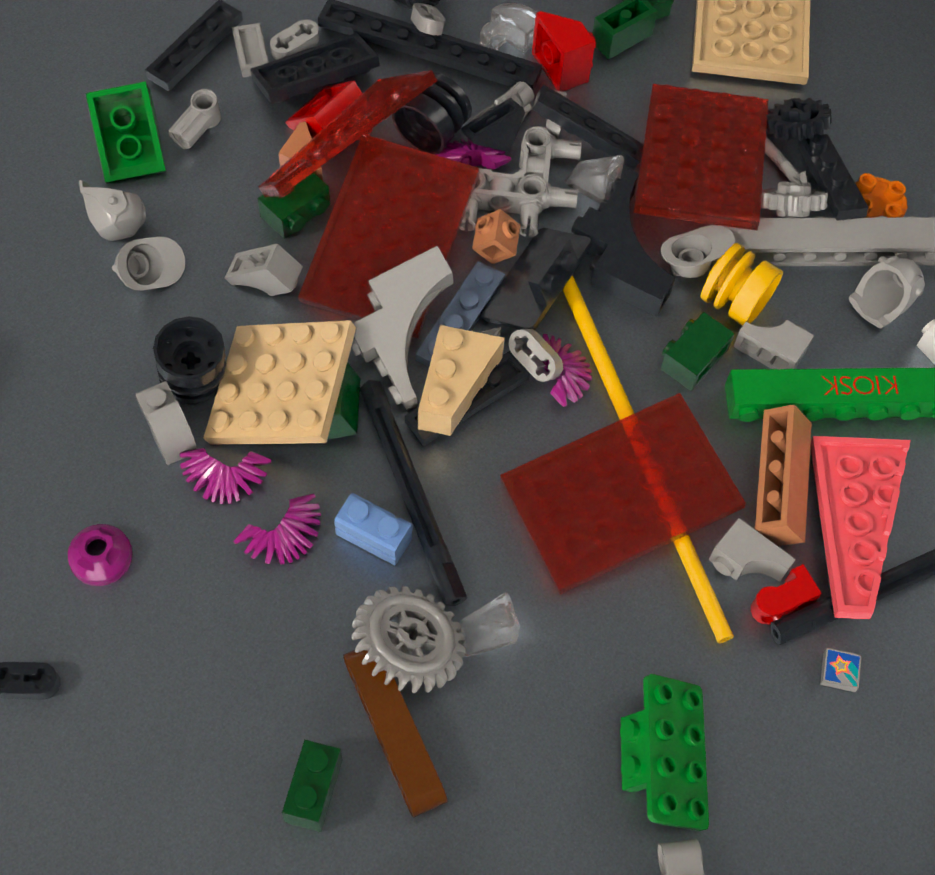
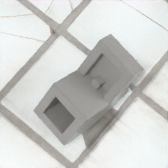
[135,381,197,466]

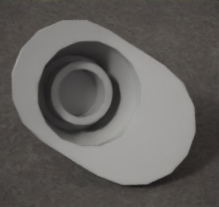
[660,225,736,278]
[112,237,185,291]

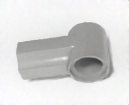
[168,89,221,149]

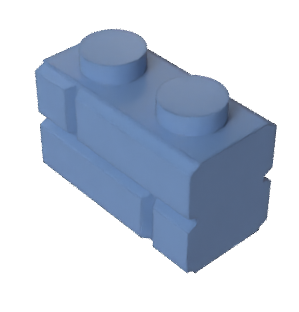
[334,493,412,566]

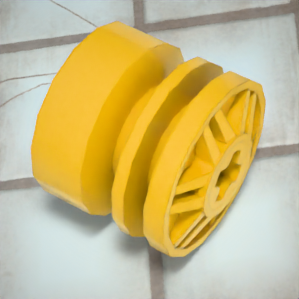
[700,243,783,326]

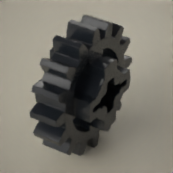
[766,98,832,141]

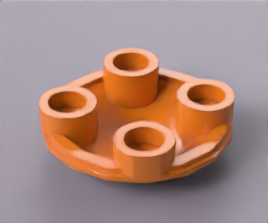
[855,173,908,218]

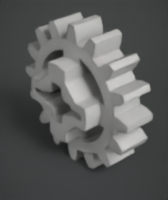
[759,182,828,217]

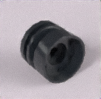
[392,72,472,155]
[153,316,226,404]

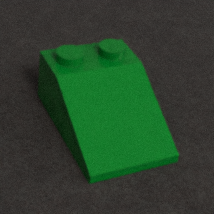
[85,81,166,184]

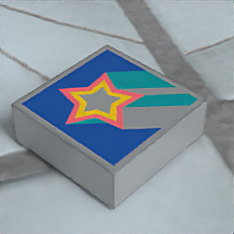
[820,648,862,692]

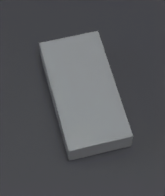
[232,23,269,77]

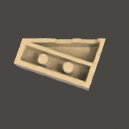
[418,325,505,436]

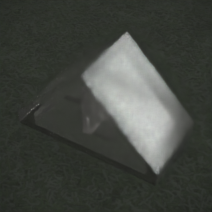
[564,155,624,204]
[458,593,520,657]

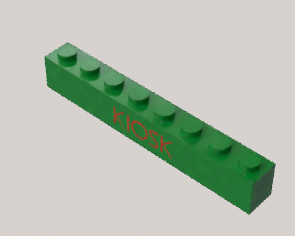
[725,368,935,422]

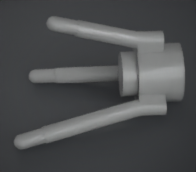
[470,81,534,126]

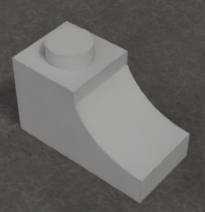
[225,243,303,296]
[733,320,814,369]
[709,518,796,582]

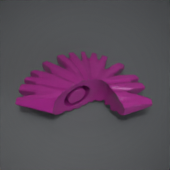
[430,138,511,177]
[542,334,592,407]
[180,448,272,504]
[233,493,321,565]

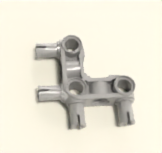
[456,126,582,237]

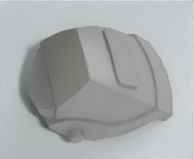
[79,180,146,241]
[849,255,926,329]

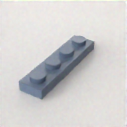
[416,261,505,367]

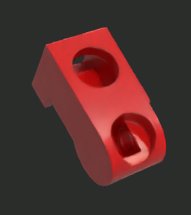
[750,564,822,625]

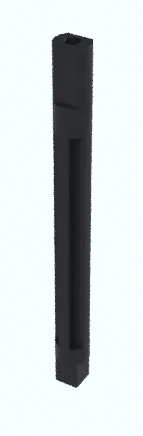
[360,380,468,606]
[771,549,935,645]

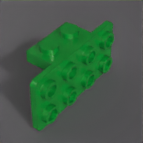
[620,674,709,831]

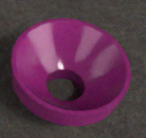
[68,524,133,586]

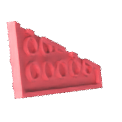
[810,436,911,619]

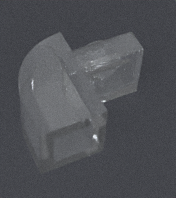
[480,3,537,54]

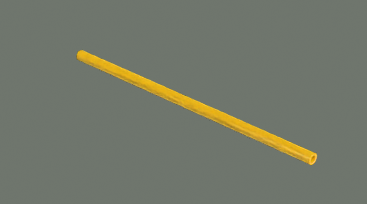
[562,275,734,643]

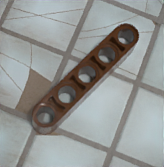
[343,650,448,818]

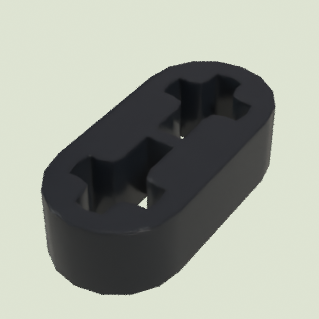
[0,662,60,700]

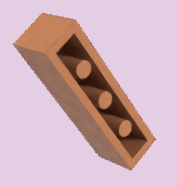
[755,404,812,546]

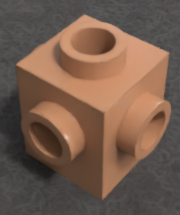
[472,209,521,264]

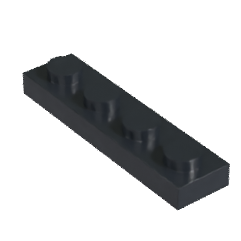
[145,0,243,91]
[532,84,644,170]
[797,134,869,221]
[405,351,530,446]

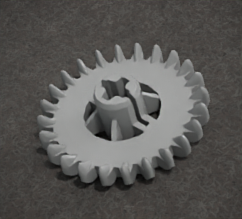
[352,586,466,693]

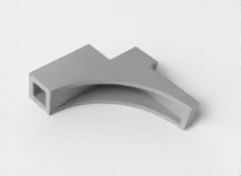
[351,246,454,412]

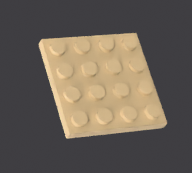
[692,0,810,85]
[203,320,356,445]

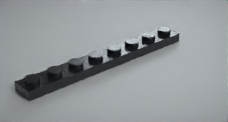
[318,0,542,90]

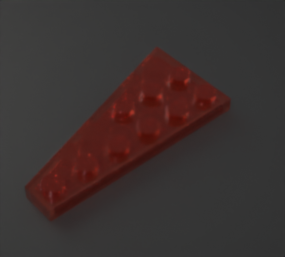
[258,70,438,198]

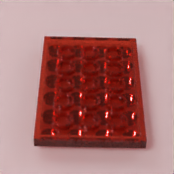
[634,84,769,231]
[298,134,480,339]
[500,393,746,595]

